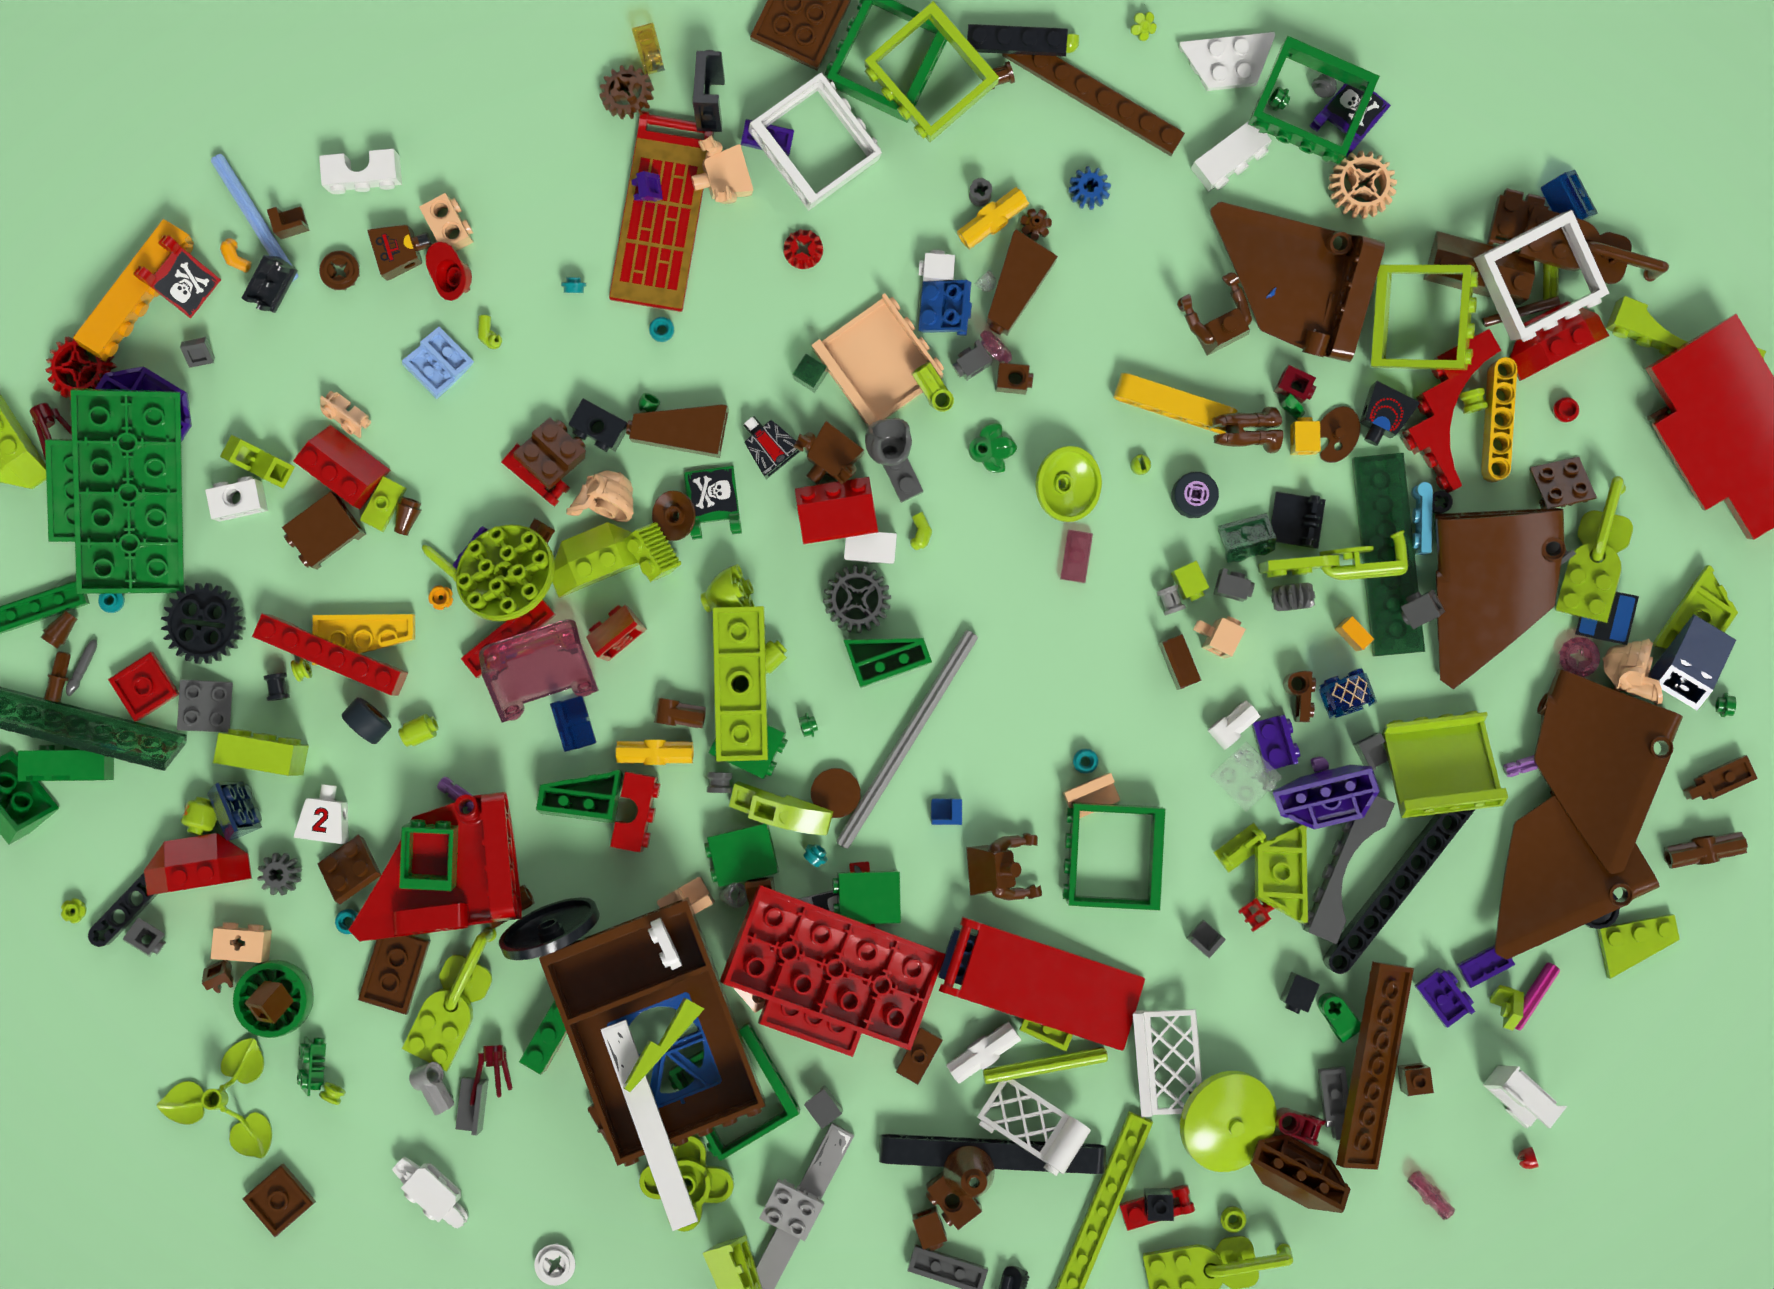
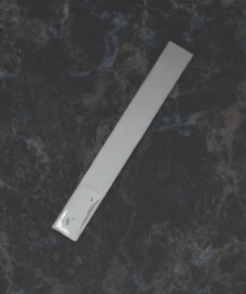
[756,1122,855,1289]

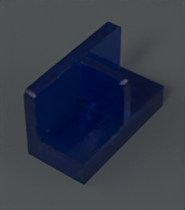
[550,696,597,752]

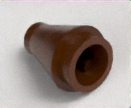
[394,497,422,536]
[41,611,78,649]

